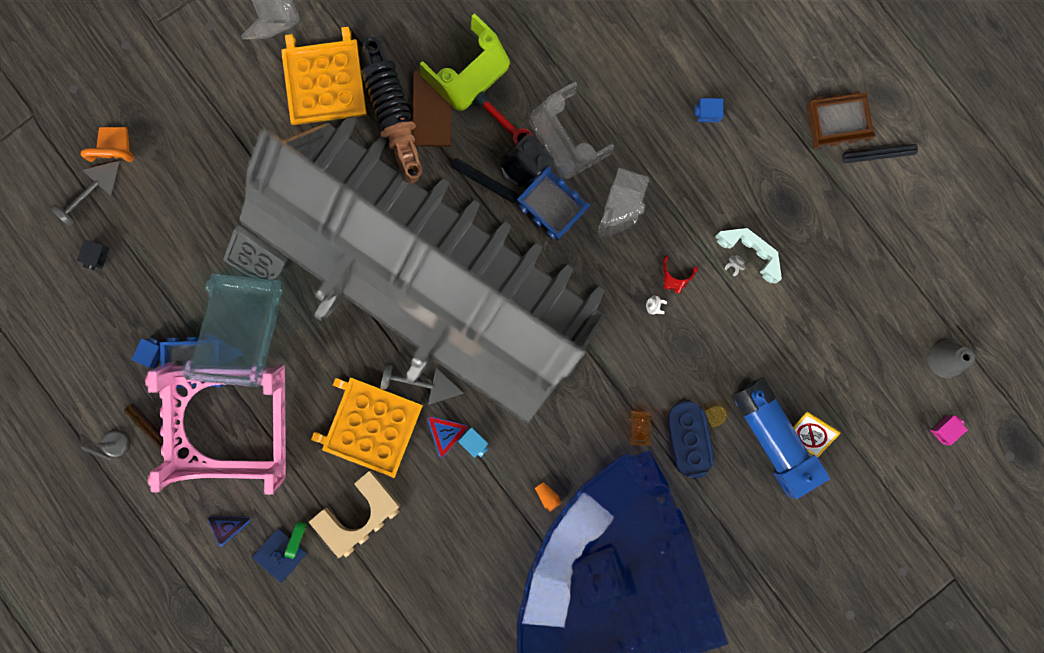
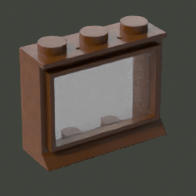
[806,91,876,150]

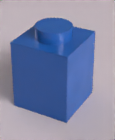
[694,98,723,122]
[131,337,161,368]

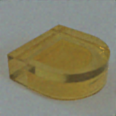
[704,406,727,428]

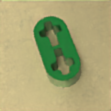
[284,521,307,559]

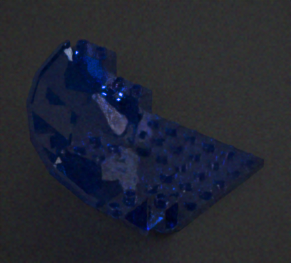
[517,450,729,653]

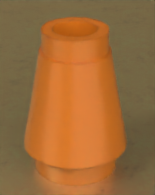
[535,482,562,512]

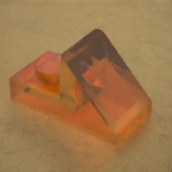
[629,411,651,446]

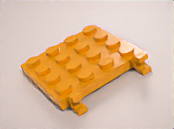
[281,27,367,125]
[311,378,423,478]

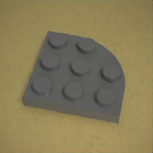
[223,224,288,280]

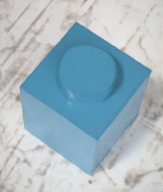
[458,427,489,458]

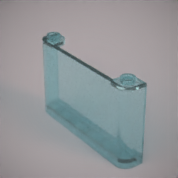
[182,273,282,388]

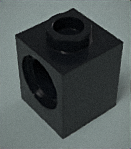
[77,239,110,270]

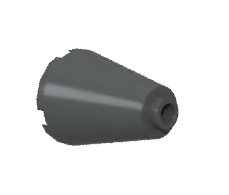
[927,340,975,378]

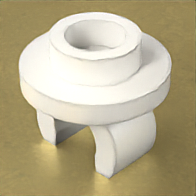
[646,295,667,314]

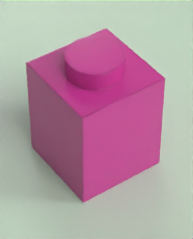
[930,415,967,446]

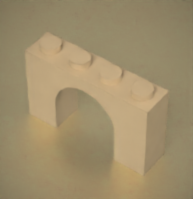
[309,470,401,558]

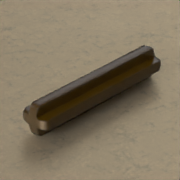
[124,404,163,450]

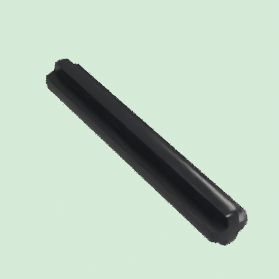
[842,144,918,163]
[451,158,519,203]

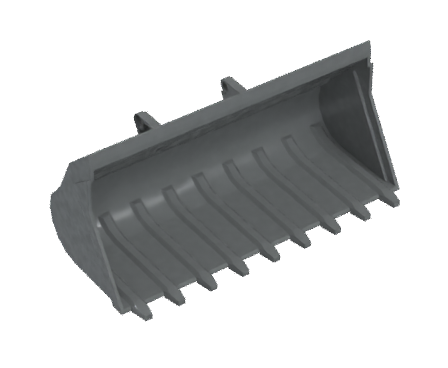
[239,117,606,425]

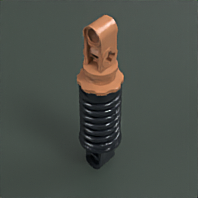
[360,36,422,184]

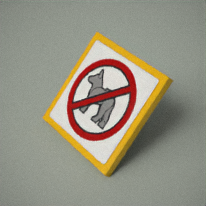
[793,412,840,457]

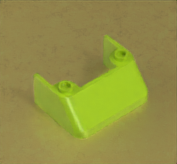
[420,13,510,111]

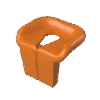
[81,127,134,162]

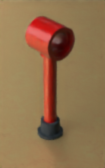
[473,92,532,146]

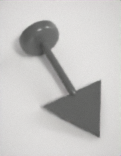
[49,161,120,227]
[380,362,463,405]
[80,430,130,460]

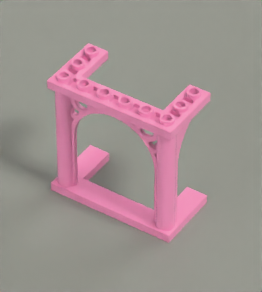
[146,362,286,494]

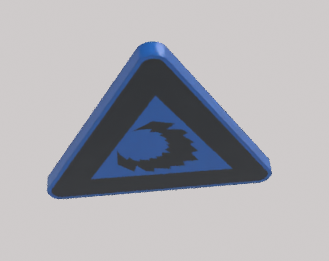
[208,516,251,546]

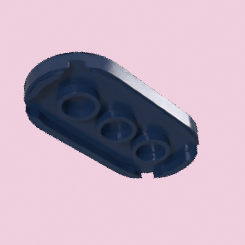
[667,401,714,478]

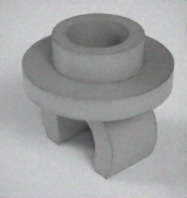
[725,255,746,276]

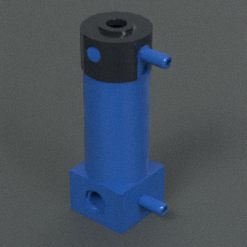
[731,377,830,499]

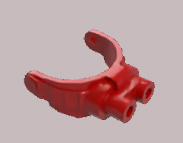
[663,256,698,294]

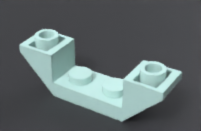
[715,228,782,284]

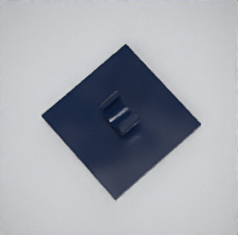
[252,528,307,583]

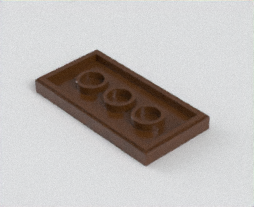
[413,71,451,147]

